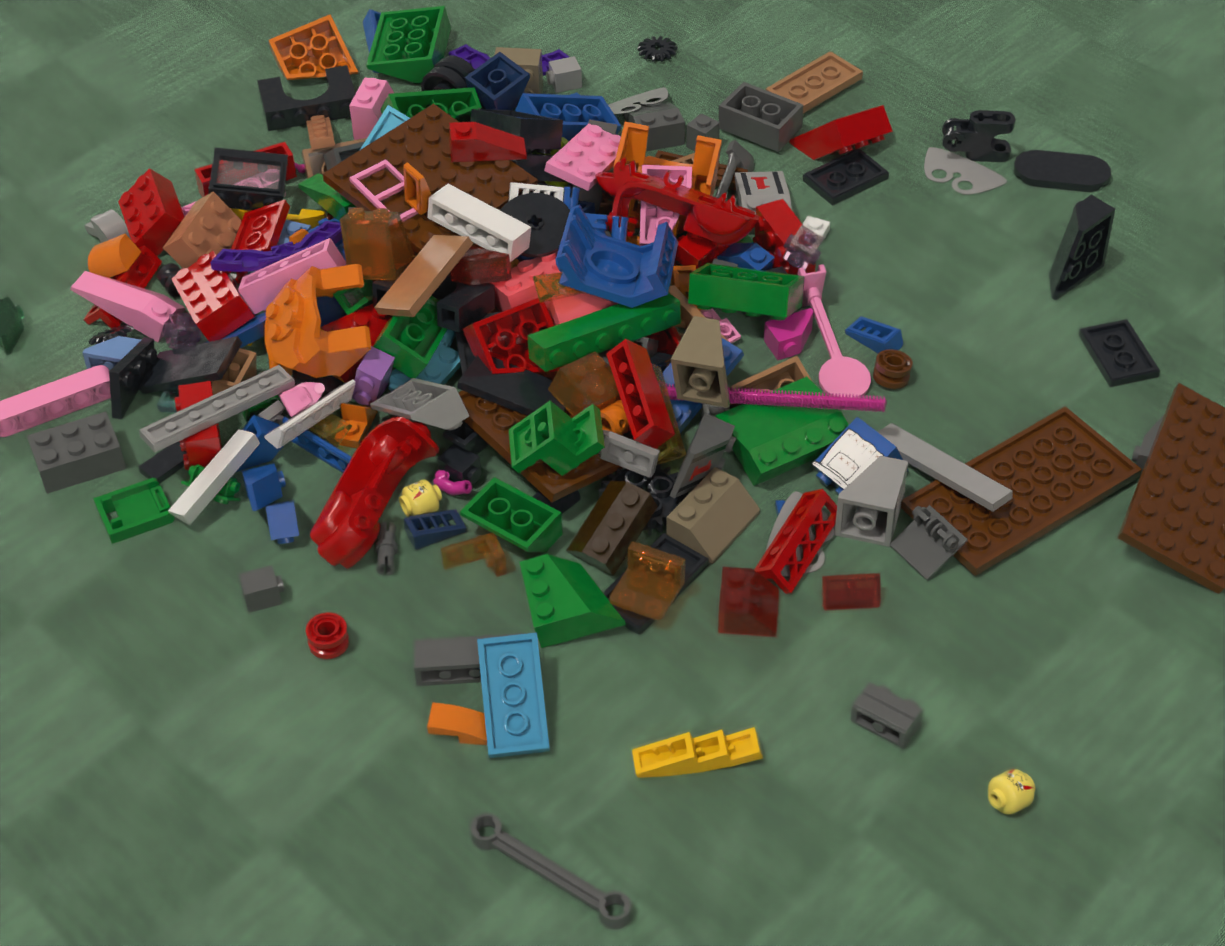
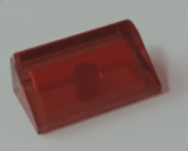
[821,573,881,611]

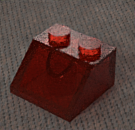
[718,566,779,637]

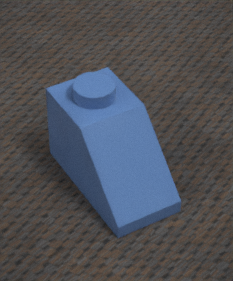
[82,336,141,370]

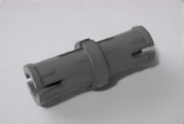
[375,521,398,576]

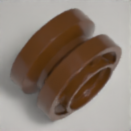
[873,349,913,389]

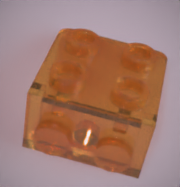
[610,541,686,620]

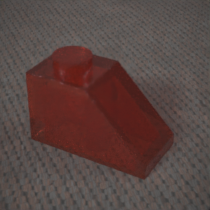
[451,246,512,285]

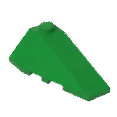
[298,173,356,227]

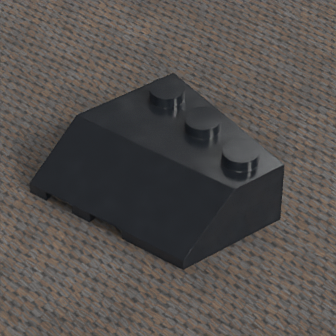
[1049,194,1115,301]

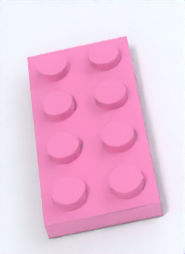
[544,124,621,191]

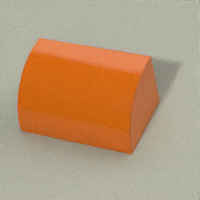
[88,233,141,278]

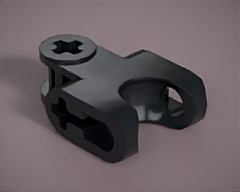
[942,110,1016,162]

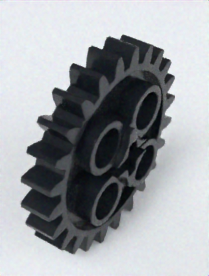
[599,463,688,536]

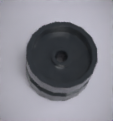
[421,55,475,91]

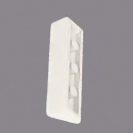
[264,379,356,449]
[168,429,260,526]

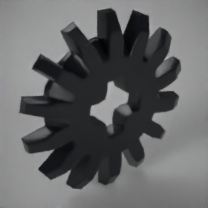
[637,36,677,62]
[89,325,134,345]

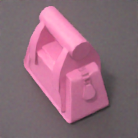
[278,382,325,417]

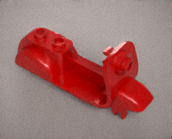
[595,157,760,248]
[310,417,439,569]

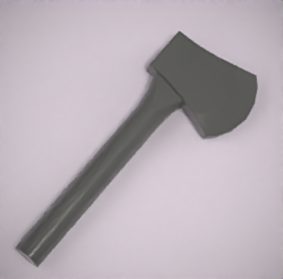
[715,140,754,198]

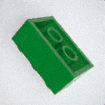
[460,477,563,552]

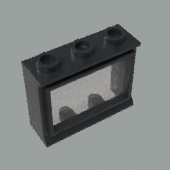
[209,147,288,210]

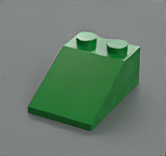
[372,295,447,379]

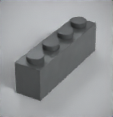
[414,633,528,686]

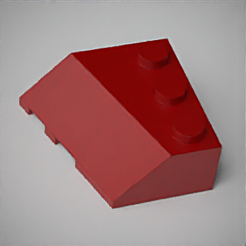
[789,105,893,160]
[463,296,573,374]

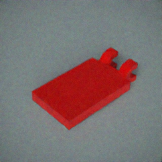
[229,200,290,283]

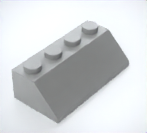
[370,378,469,430]

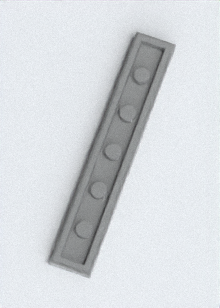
[139,365,295,452]
[878,423,1013,512]

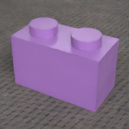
[352,346,395,407]

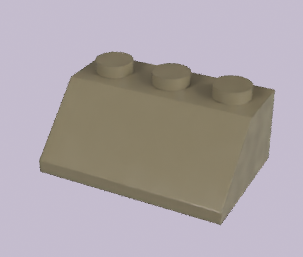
[667,467,760,564]

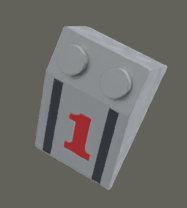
[734,171,792,233]

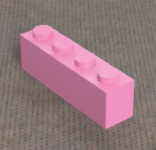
[238,238,346,314]

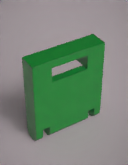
[93,478,175,544]

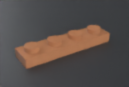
[306,115,335,150]

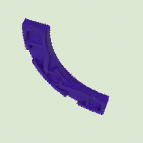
[448,44,569,76]
[210,221,349,272]

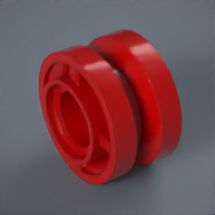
[306,612,349,659]

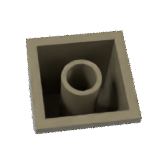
[671,316,730,408]

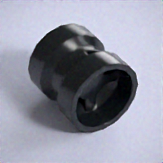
[157,263,181,298]

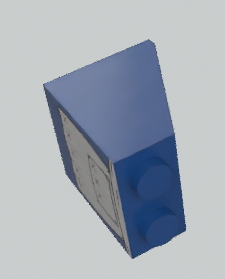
[812,417,908,496]

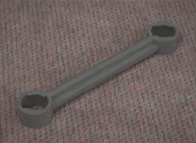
[470,813,631,930]

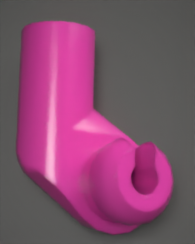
[433,470,472,496]

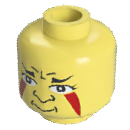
[399,479,442,517]
[988,769,1035,815]

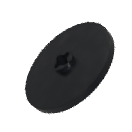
[500,193,570,257]

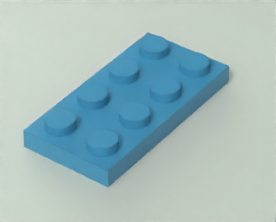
[477,633,550,758]

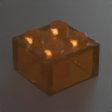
[548,351,621,417]

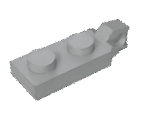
[599,430,660,478]

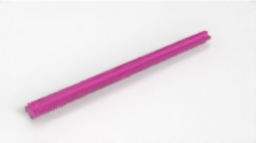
[617,383,887,412]

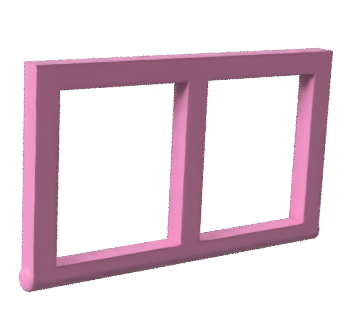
[350,159,418,226]

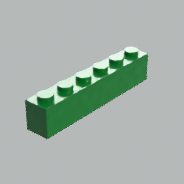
[528,292,681,372]

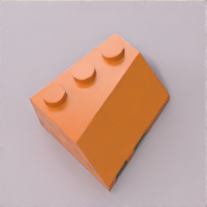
[268,14,358,80]

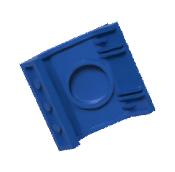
[555,204,678,308]

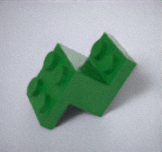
[509,401,605,476]

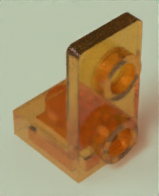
[440,533,507,578]

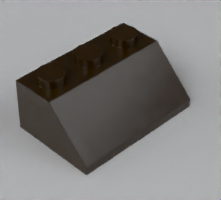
[566,481,658,576]

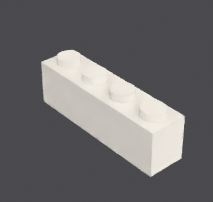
[427,184,531,262]

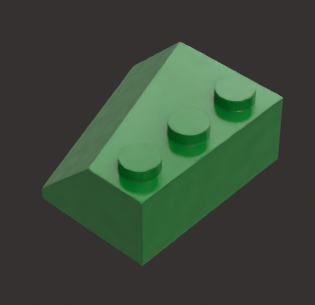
[520,554,626,648]

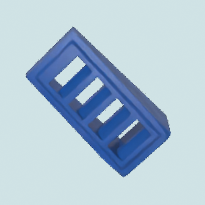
[845,316,903,353]

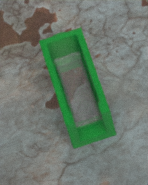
[333,276,374,315]

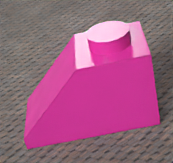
[764,308,813,361]

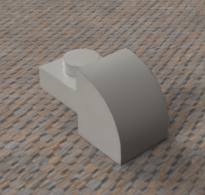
[84,209,131,243]

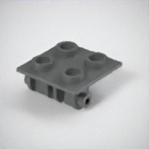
[889,505,968,581]

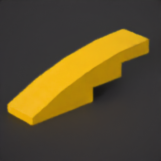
[632,727,763,778]

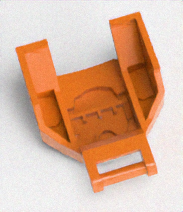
[613,122,722,246]
[264,264,372,378]

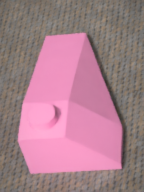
[640,165,692,246]
[70,271,185,342]

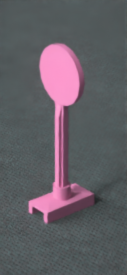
[798,264,871,398]

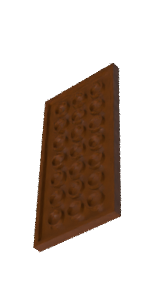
[1117,383,1225,594]
[901,406,1142,576]

